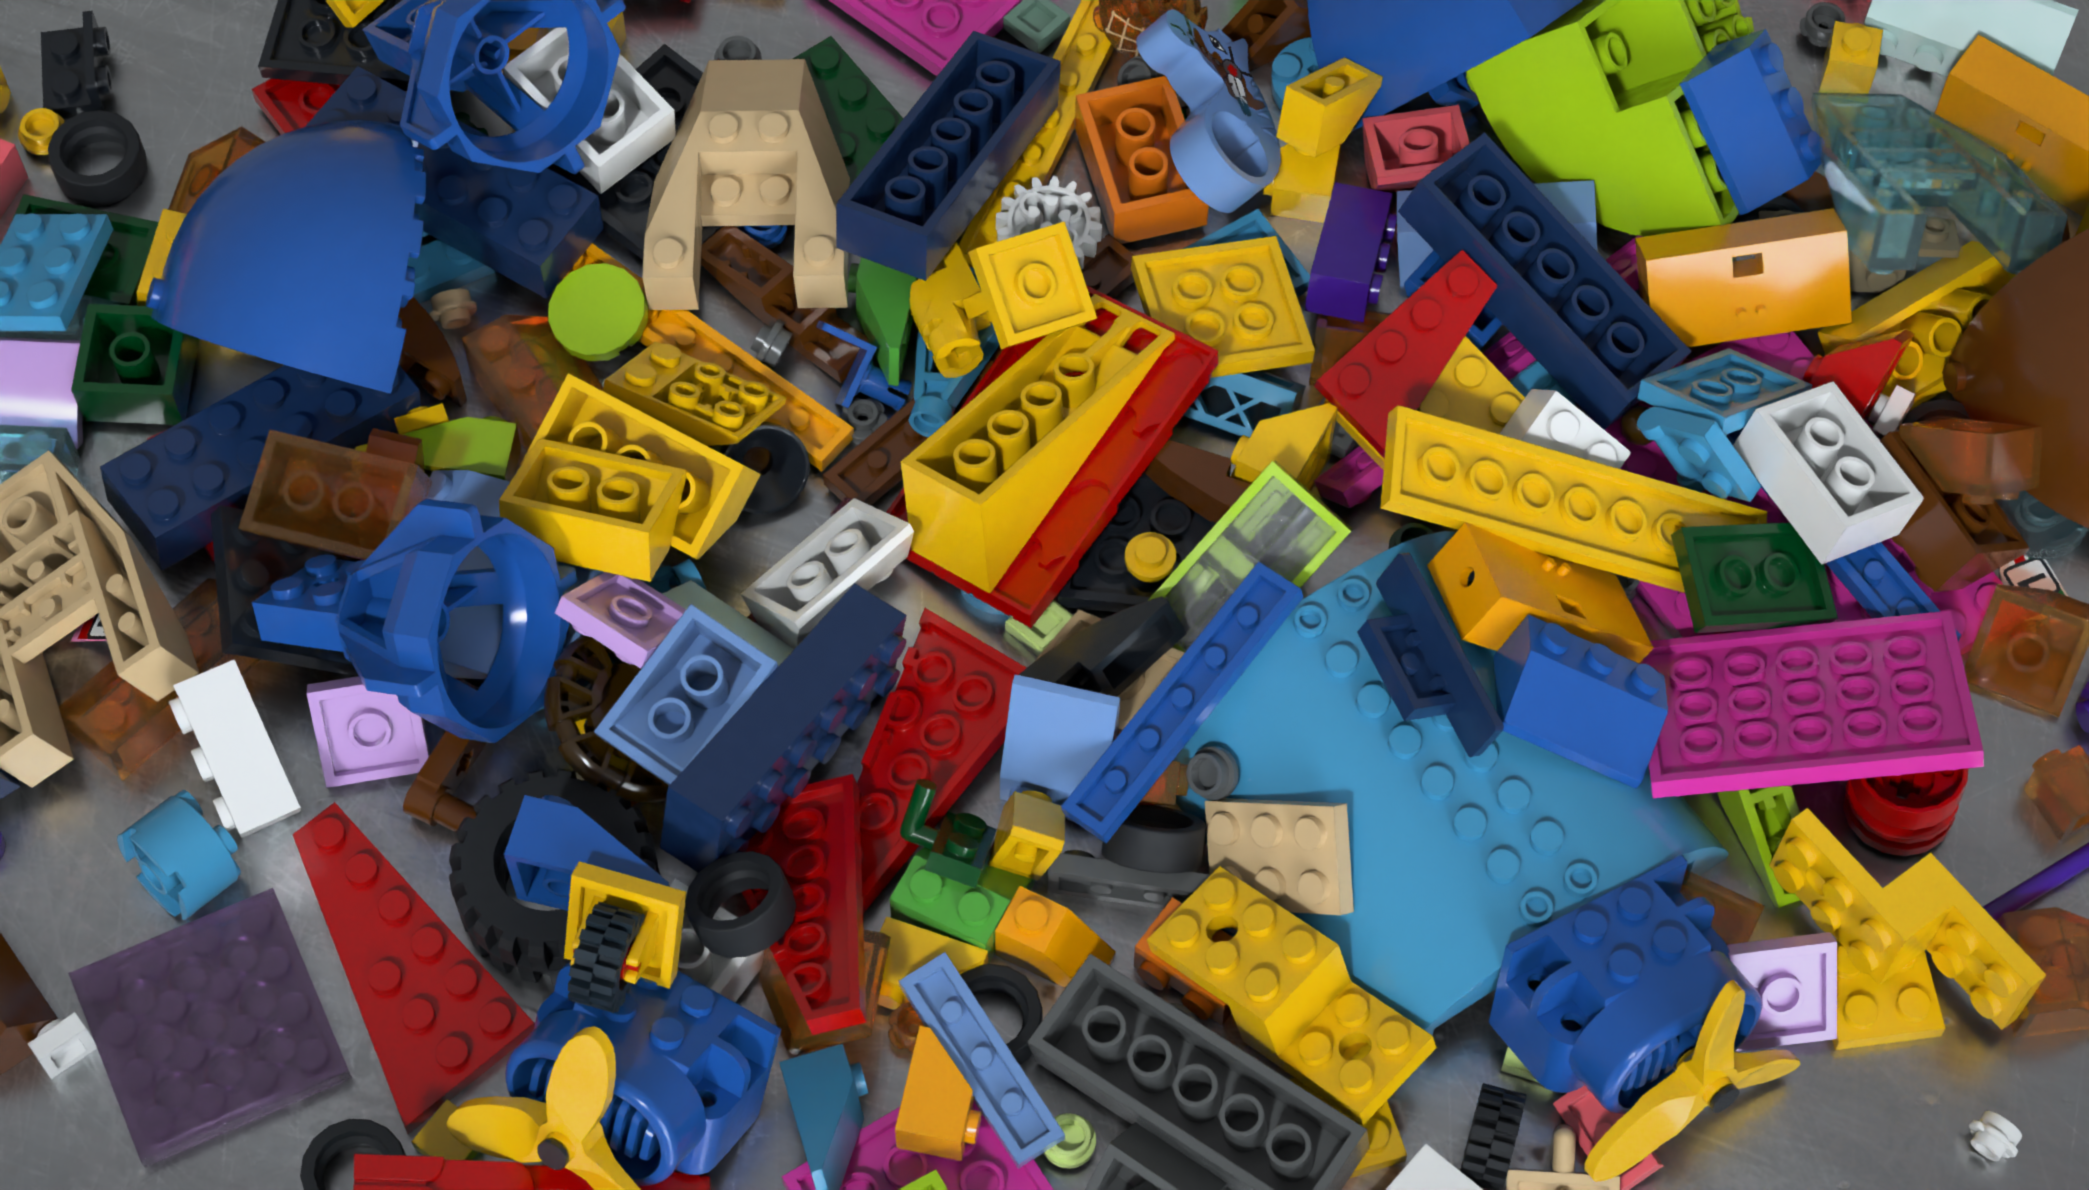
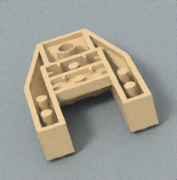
[642,59,850,310]
[0,450,199,788]

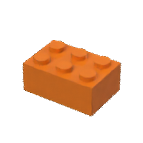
[1075,76,1209,244]

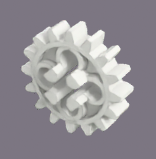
[996,176,1102,269]

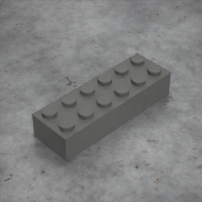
[1027,954,1370,1190]

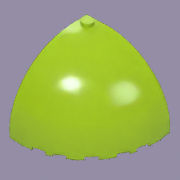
[1466,0,1754,237]

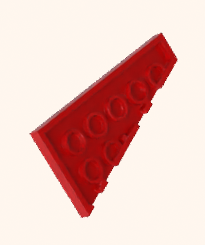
[857,608,1027,914]
[741,774,867,1035]
[292,802,535,1134]

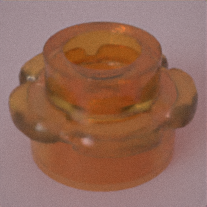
[888,1002,925,1054]

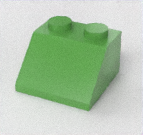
[889,847,1036,964]

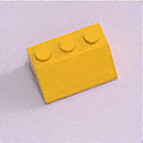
[499,438,686,582]

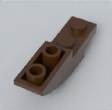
[398,297,467,407]

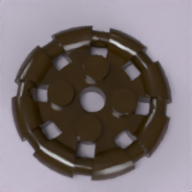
[544,635,669,803]

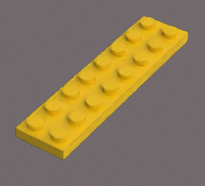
[1380,405,1767,593]

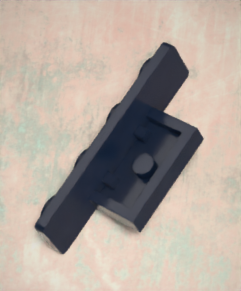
[1357,553,1504,757]

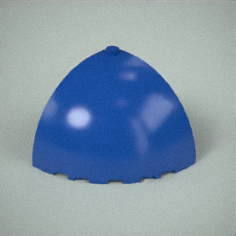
[146,120,426,394]

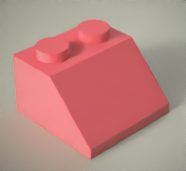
[1362,105,1470,192]

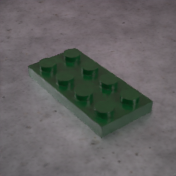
[793,36,904,185]

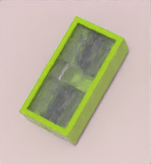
[1148,460,1353,652]

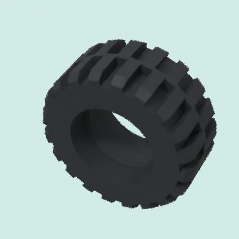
[449,769,660,985]

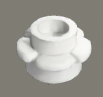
[1969,1111,2022,1161]

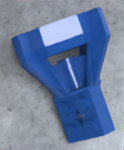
[362,0,626,174]
[252,499,578,743]

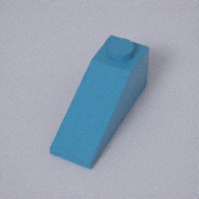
[779,1043,869,1190]

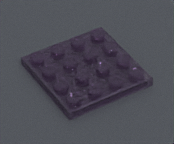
[68,888,352,1167]

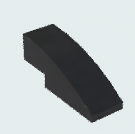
[1019,596,1187,697]

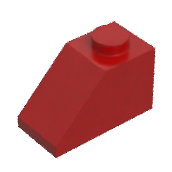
[1802,329,1915,421]

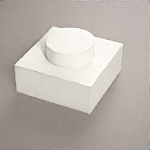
[1868,385,1915,439]
[28,1012,98,1080]

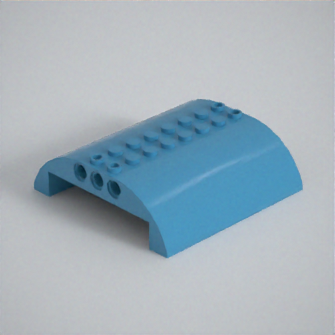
[1163,531,1729,1036]

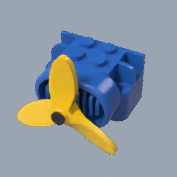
[1489,855,1801,1182]
[446,962,781,1190]

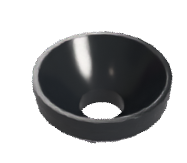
[720,422,810,514]

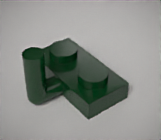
[900,779,997,888]

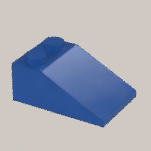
[504,795,670,911]

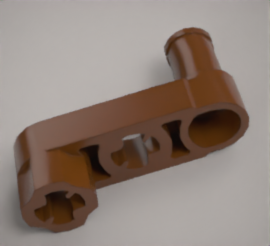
[403,678,487,833]

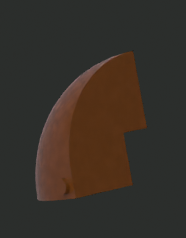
[1942,229,2089,529]

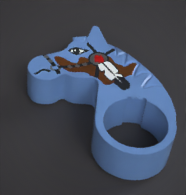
[1136,9,1281,213]

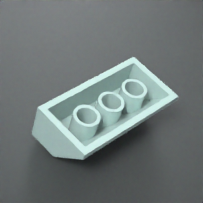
[1864,0,2079,77]

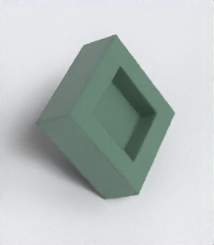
[1003,0,1070,54]

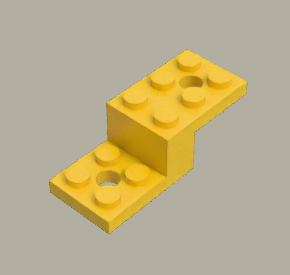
[1769,808,2046,1030]
[1147,866,1437,1125]

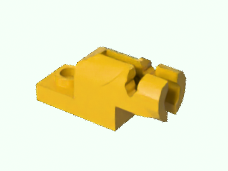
[909,242,991,378]

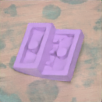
[0,337,83,449]

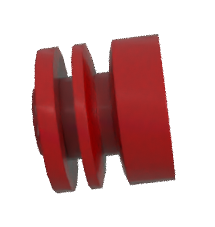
[1843,768,1969,856]

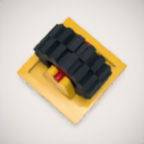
[564,861,686,1013]

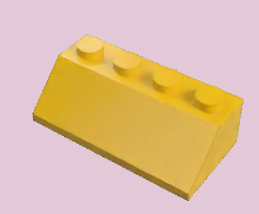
[1817,241,2017,417]
[520,373,761,560]

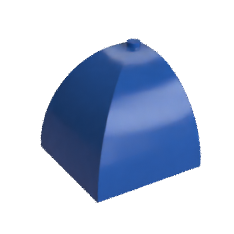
[1307,0,1583,132]

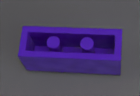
[1304,182,1397,322]

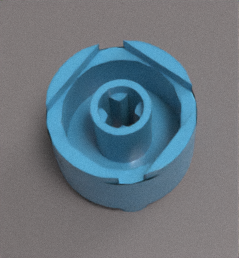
[117,790,241,920]

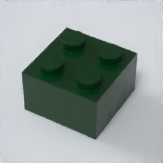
[71,304,199,425]

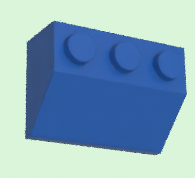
[1680,29,1825,215]
[1493,614,1668,789]

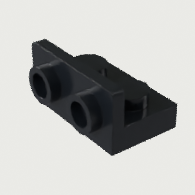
[41,10,112,119]

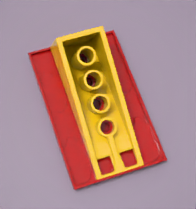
[886,285,1219,628]

